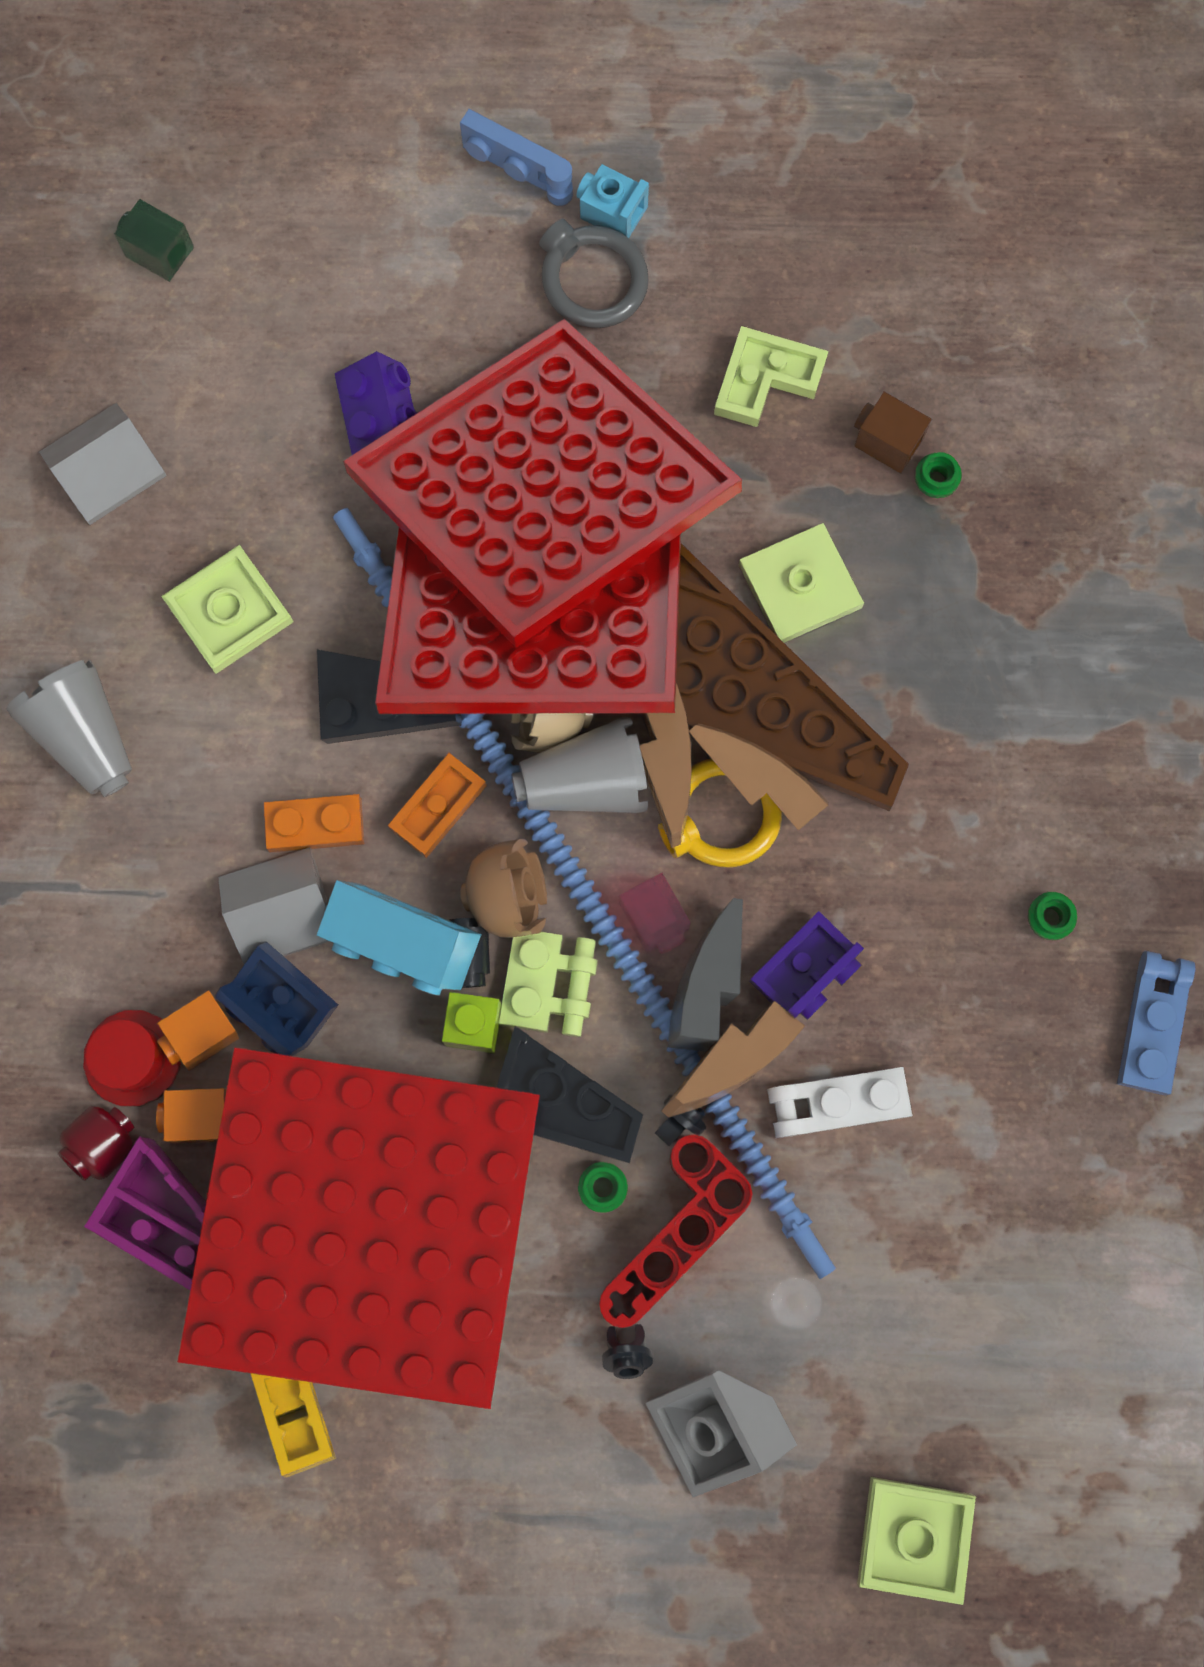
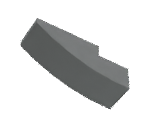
[667,898,743,1052]

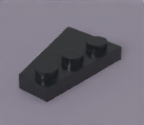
[496,1026,643,1164]

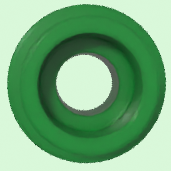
[915,452,962,498]
[1028,892,1077,941]
[578,1162,628,1213]

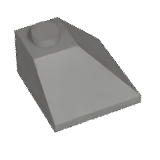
[645,1370,797,1497]

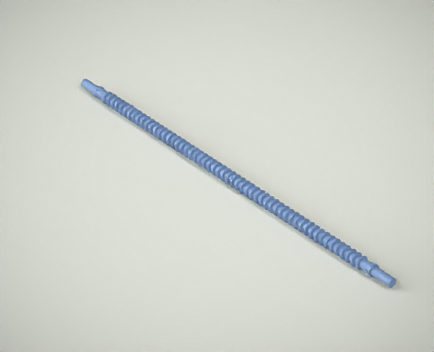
[333,508,836,1279]

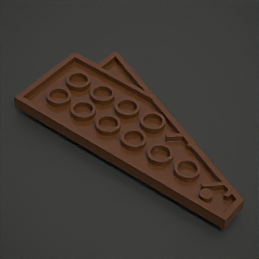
[676,543,909,811]

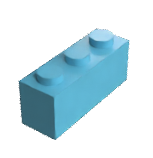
[317,880,481,995]

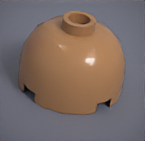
[461,839,547,937]

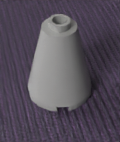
[6,660,132,798]
[511,717,648,813]

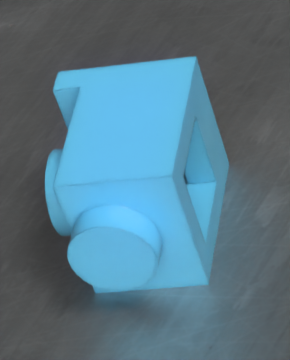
[577,164,649,238]

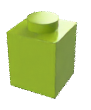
[442,992,502,1054]

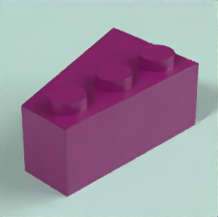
[84,1136,206,1290]

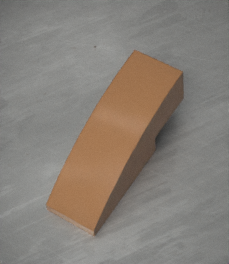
[639,684,691,848]
[689,723,829,830]
[661,1001,805,1117]

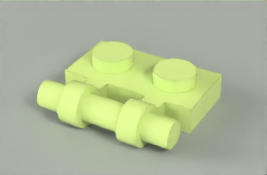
[499,932,598,1037]

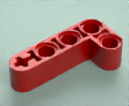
[599,1134,753,1328]

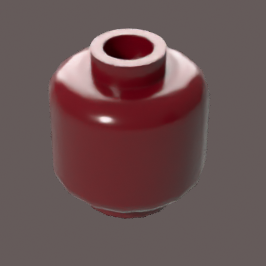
[58,1106,135,1181]

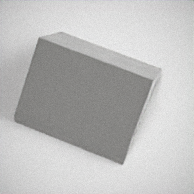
[39,403,167,525]
[218,847,329,964]

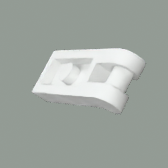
[767,1067,913,1138]

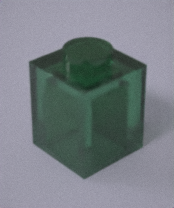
[114,199,194,282]

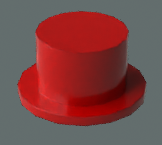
[83,1010,181,1107]

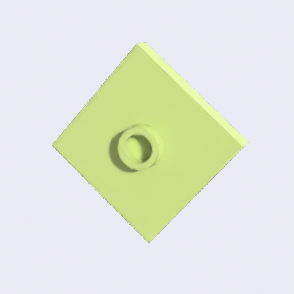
[739,523,864,643]
[161,545,293,674]
[857,1477,976,1605]

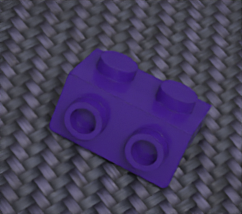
[334,351,417,455]
[749,911,864,1020]

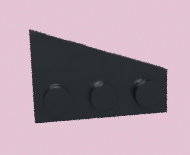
[317,649,462,744]

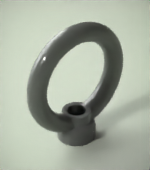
[539,219,649,328]

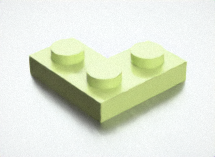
[714,326,828,427]

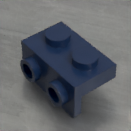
[215,942,339,1056]

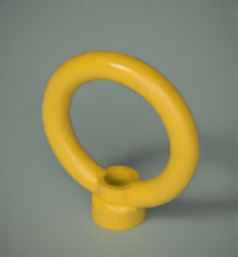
[658,758,782,867]

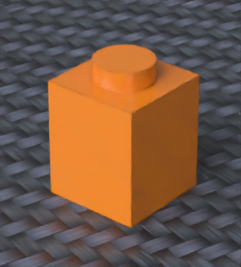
[157,990,239,1071]
[156,1088,227,1144]

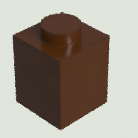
[854,391,932,474]

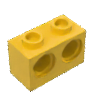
[251,1374,336,1477]

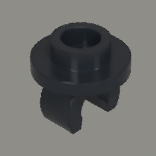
[655,1095,706,1146]
[602,1324,653,1379]

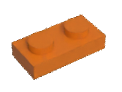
[388,753,487,858]
[264,794,364,853]

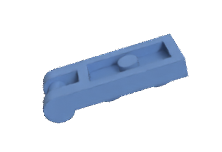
[460,109,573,206]
[1117,950,1195,1096]

